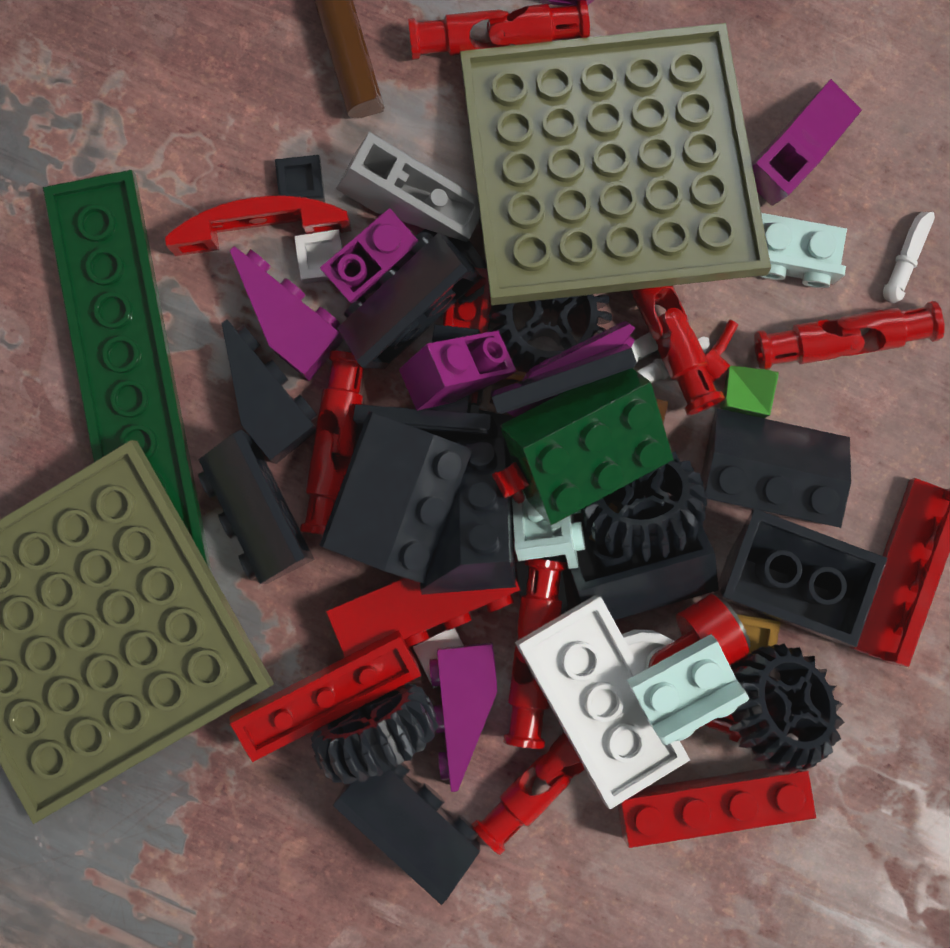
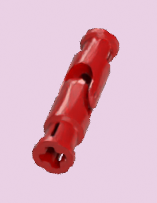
[408,0,590,60]
[630,286,725,415]
[754,301,945,370]
[300,351,363,535]
[503,558,567,749]
[471,732,585,855]

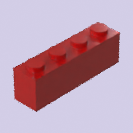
[326,578,520,657]
[618,768,816,848]

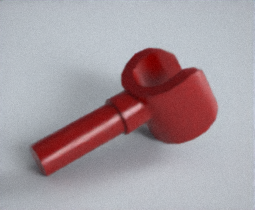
[705,320,738,383]
[492,461,530,504]

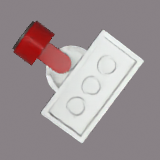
[515,594,750,809]

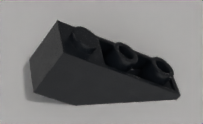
[221,319,317,464]

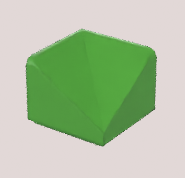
[720,366,779,418]

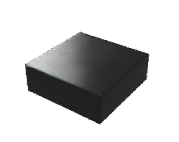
[275,155,325,202]

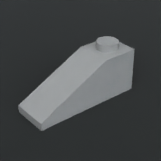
[336,132,480,242]

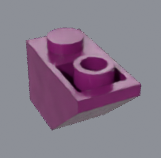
[320,208,418,304]
[399,330,516,411]

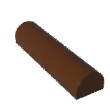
[314,0,385,118]

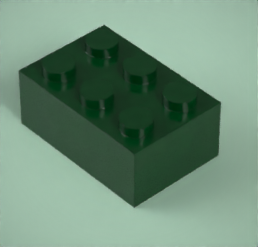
[499,368,674,525]

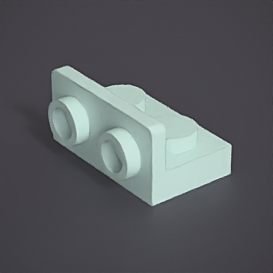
[760,213,847,288]
[512,490,585,569]
[627,634,749,745]

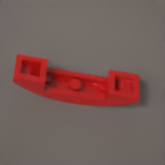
[165,196,352,256]

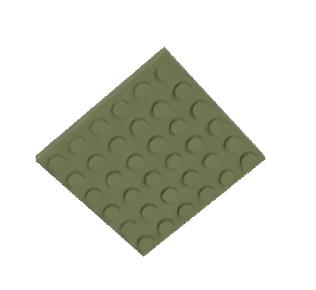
[460,23,771,305]
[0,440,274,824]

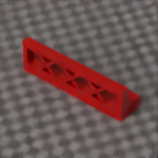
[850,478,950,667]
[230,630,421,762]

